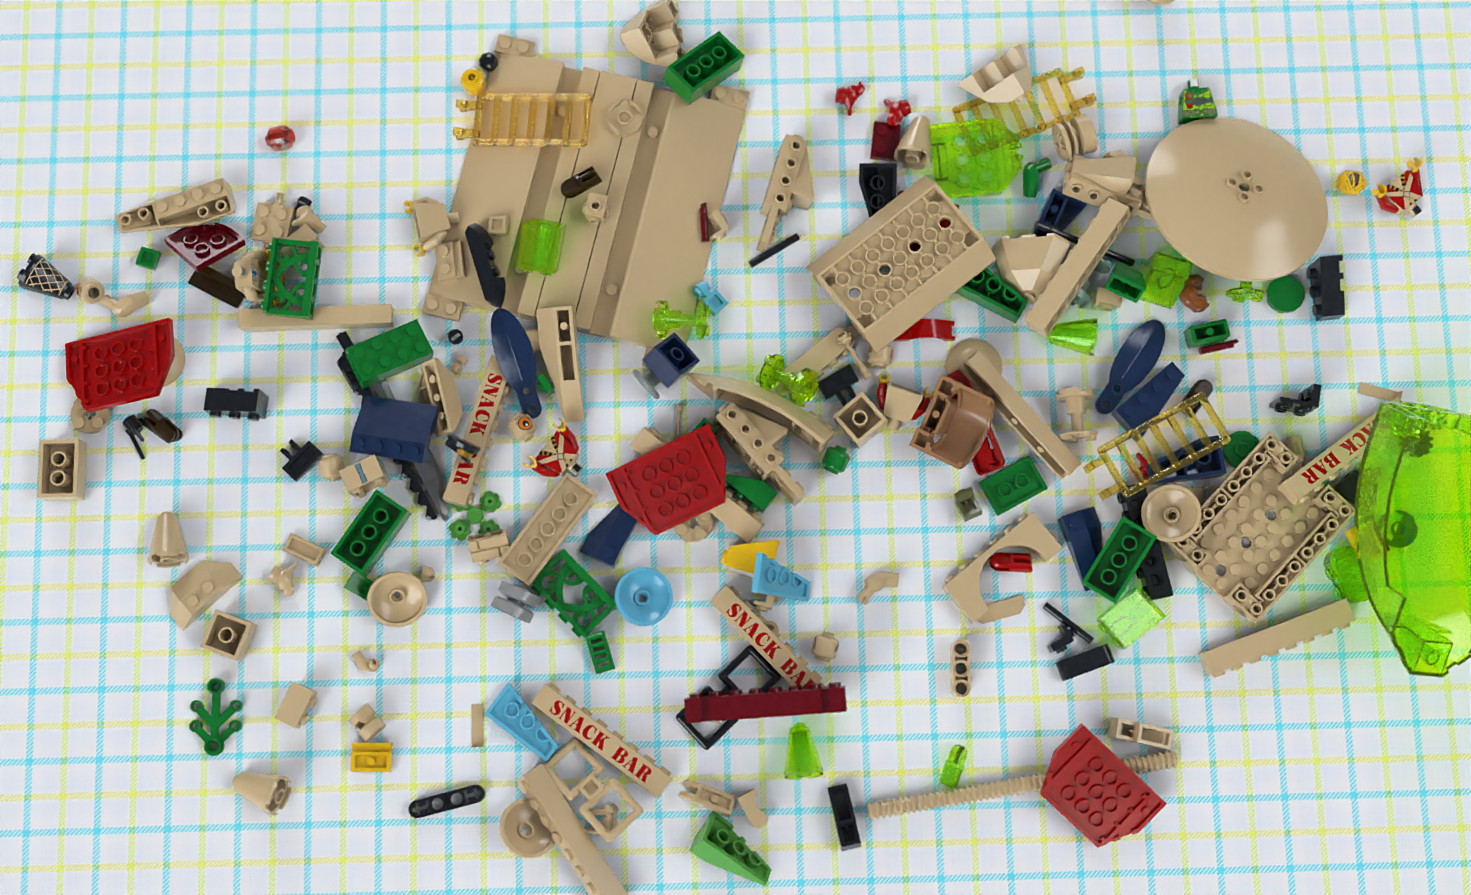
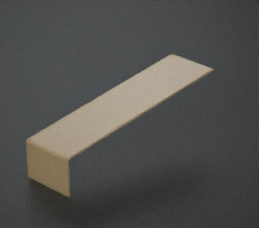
[1358,382,1403,401]
[471,704,484,747]

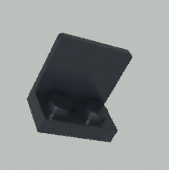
[1269,384,1322,416]

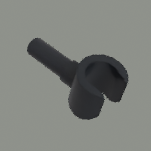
[294,196,312,214]

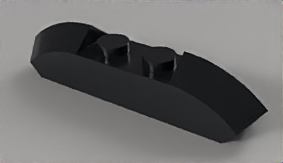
[465,223,506,308]

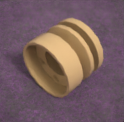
[1052,114,1097,161]

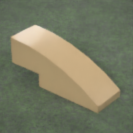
[1107,717,1174,750]

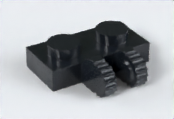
[816,364,859,407]
[280,439,324,482]

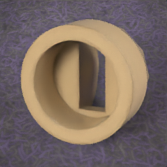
[421,566,435,582]

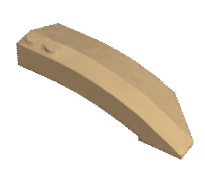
[686,372,835,454]

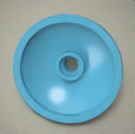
[614,567,673,626]

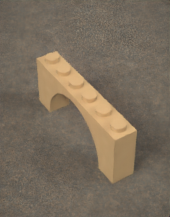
[942,512,1063,623]

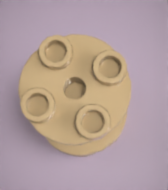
[1055,387,1098,443]

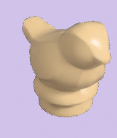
[291,205,327,233]
[268,562,298,597]

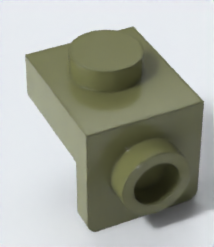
[954,487,982,522]

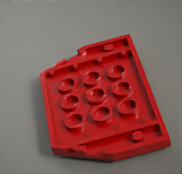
[65,318,175,413]
[606,424,726,536]
[1040,723,1167,848]

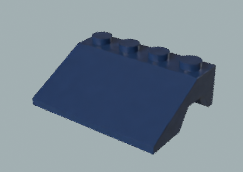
[349,395,439,464]

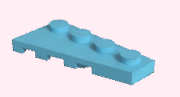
[752,552,811,601]
[484,682,559,762]

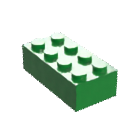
[663,31,745,105]
[346,319,434,389]
[330,489,412,578]
[1081,516,1157,604]

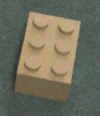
[37,439,87,501]

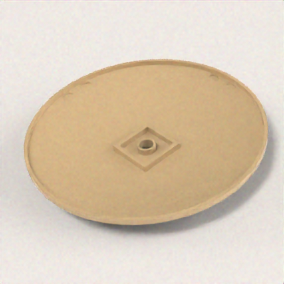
[1145,117,1328,282]

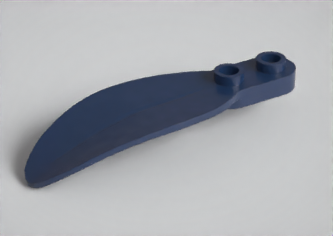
[491,308,542,419]
[1095,319,1165,415]

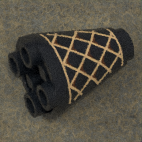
[17,253,75,300]

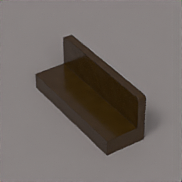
[188,267,245,309]

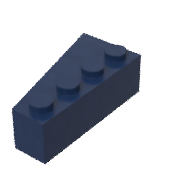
[1111,362,1185,443]

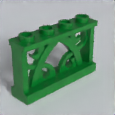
[261,237,323,320]
[531,549,617,638]

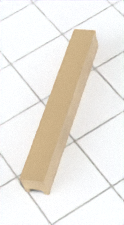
[238,304,394,332]
[958,350,1082,480]

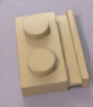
[435,240,466,283]

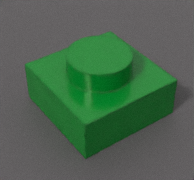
[135,246,162,271]
[537,373,555,396]

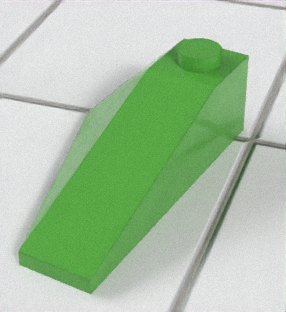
[690,811,771,886]

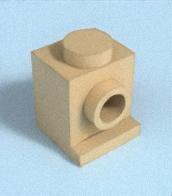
[1091,287,1122,311]

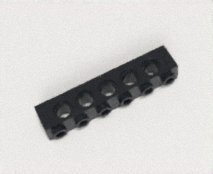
[1117,482,1174,602]

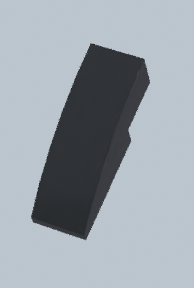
[827,783,861,851]

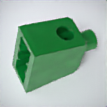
[1104,262,1146,303]

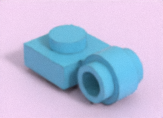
[692,281,728,316]

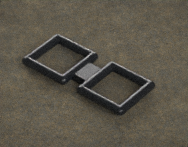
[676,645,781,750]

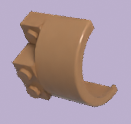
[909,375,995,469]

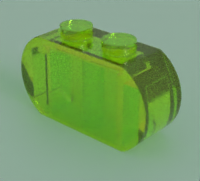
[1323,546,1376,604]

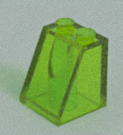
[517,218,567,276]
[1139,251,1192,309]
[1097,586,1166,649]

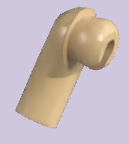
[352,651,379,672]

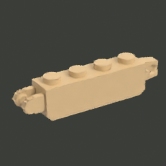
[775,325,860,397]

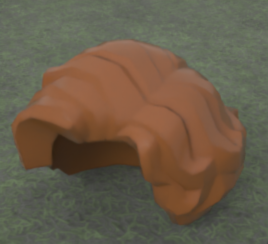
[1179,274,1209,313]

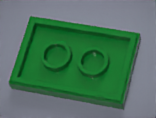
[978,455,1048,516]

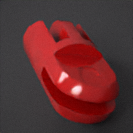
[989,553,1033,573]

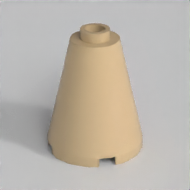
[894,116,931,170]
[148,512,189,568]
[232,772,291,816]

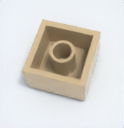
[833,392,888,449]
[200,610,258,662]

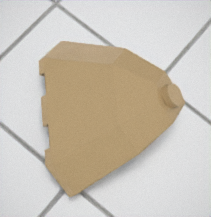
[620,0,686,67]
[958,44,1032,103]
[991,233,1070,305]

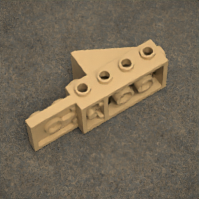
[756,134,814,253]
[1062,155,1154,221]
[713,402,805,507]

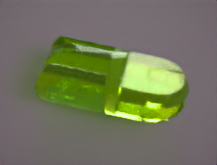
[939,745,968,788]

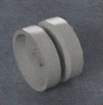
[490,581,541,624]

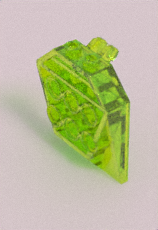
[929,118,1023,199]

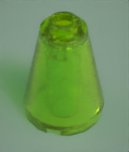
[1046,318,1098,356]
[784,723,823,780]

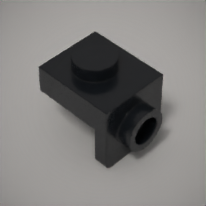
[1047,624,1074,654]

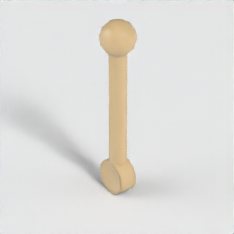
[674,404,683,440]

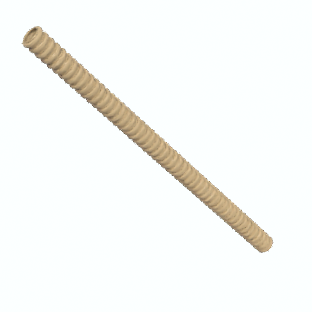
[866,750,1178,820]

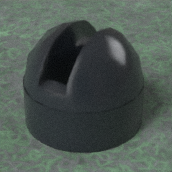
[448,329,463,345]

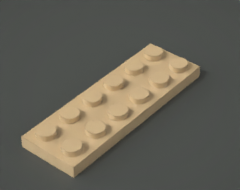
[497,472,598,588]

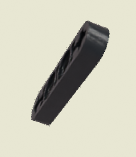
[409,785,486,818]

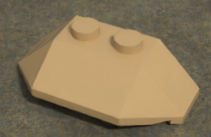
[416,358,463,437]
[170,561,243,630]

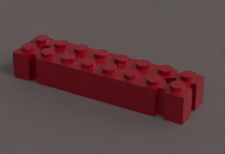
[684,682,847,723]

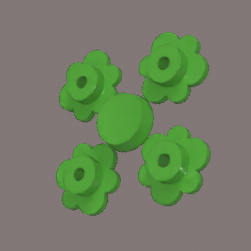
[449,491,502,541]

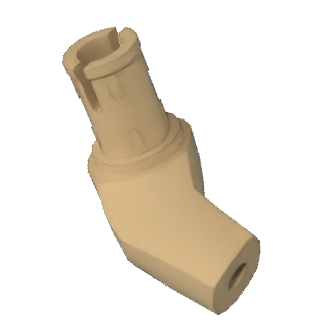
[101,291,149,317]
[856,571,899,605]

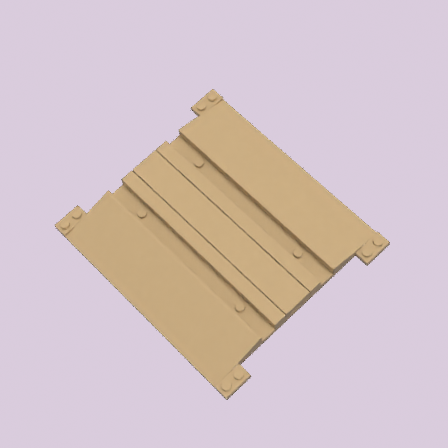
[421,34,750,367]

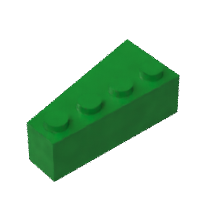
[955,268,1028,324]

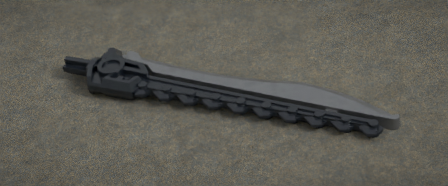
[336,331,449,521]

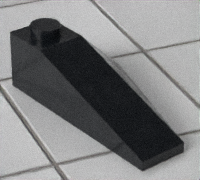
[859,163,897,218]

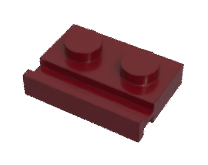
[870,121,901,162]

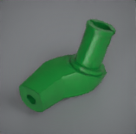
[1023,157,1052,198]

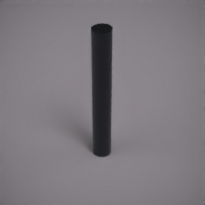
[748,233,800,268]
[1042,602,1094,644]

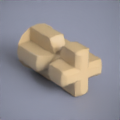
[450,354,468,375]

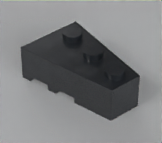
[203,388,269,421]

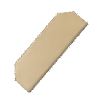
[977,595,1025,624]

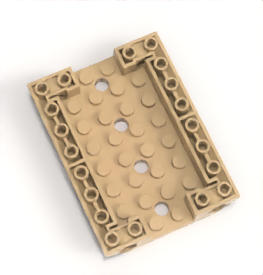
[806,176,996,354]
[1168,432,1358,623]

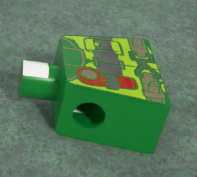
[1177,79,1218,124]

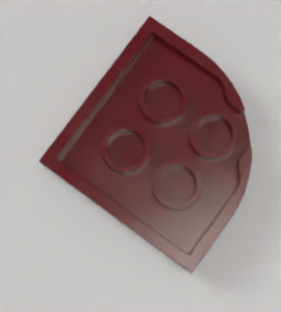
[164,223,246,272]

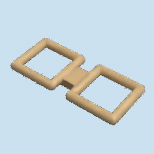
[543,738,643,843]

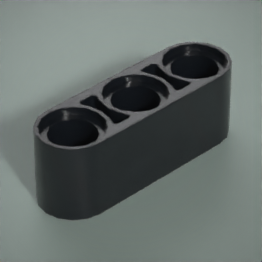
[1056,643,1115,681]

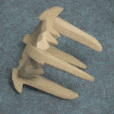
[583,803,619,834]

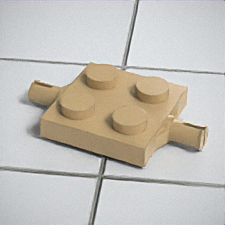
[250,192,296,252]

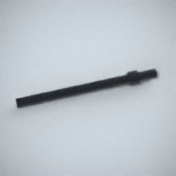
[1034,221,1135,267]

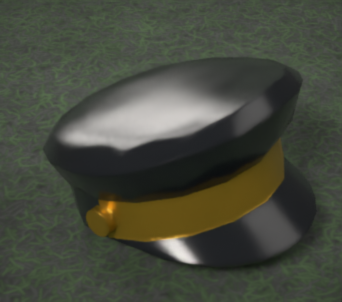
[445,434,481,466]

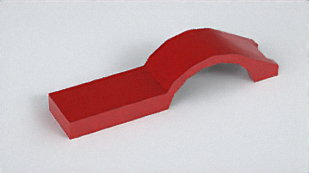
[893,318,955,341]

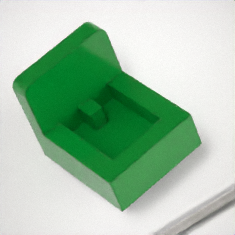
[344,571,373,601]

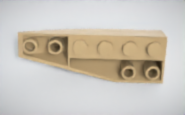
[115,178,235,233]
[536,306,585,422]

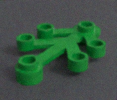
[189,678,243,756]

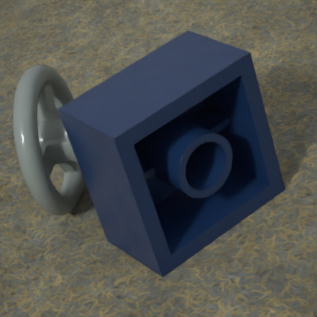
[632,332,700,399]

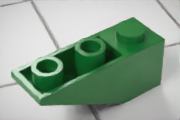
[726,474,778,513]

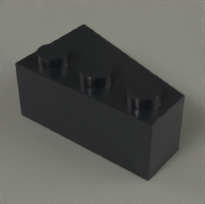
[1306,255,1345,321]

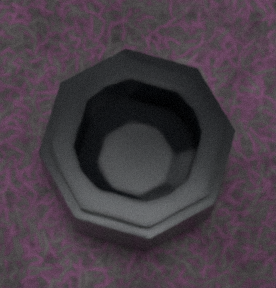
[479,52,498,72]

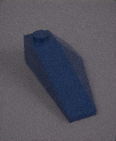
[1146,435,1227,485]
[580,504,638,568]
[1058,507,1102,592]

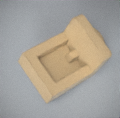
[707,209,730,241]
[753,595,779,612]

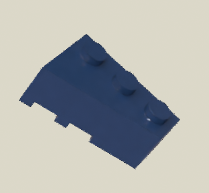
[1031,188,1087,237]

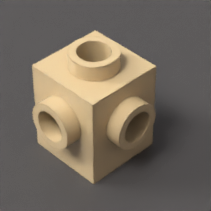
[582,192,611,224]

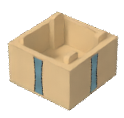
[339,454,391,498]

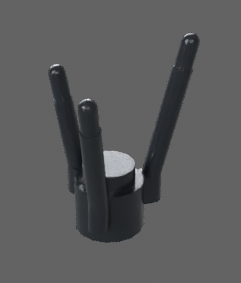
[122,415,170,460]

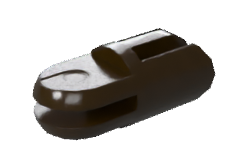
[561,166,602,198]
[1177,379,1213,419]
[143,409,183,443]

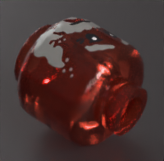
[265,125,295,151]

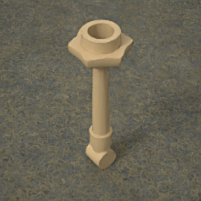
[836,331,872,380]

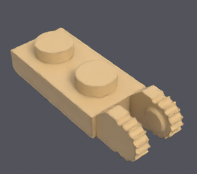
[678,780,737,817]

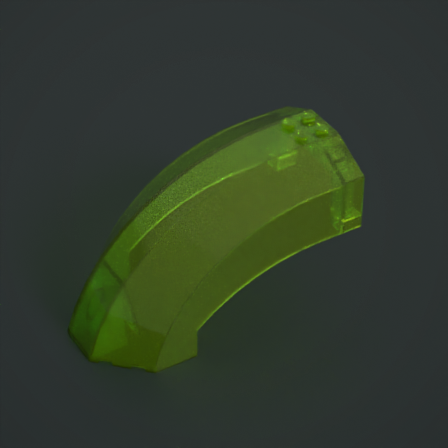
[1354,401,1471,678]

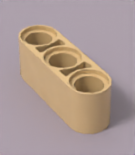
[950,640,971,698]

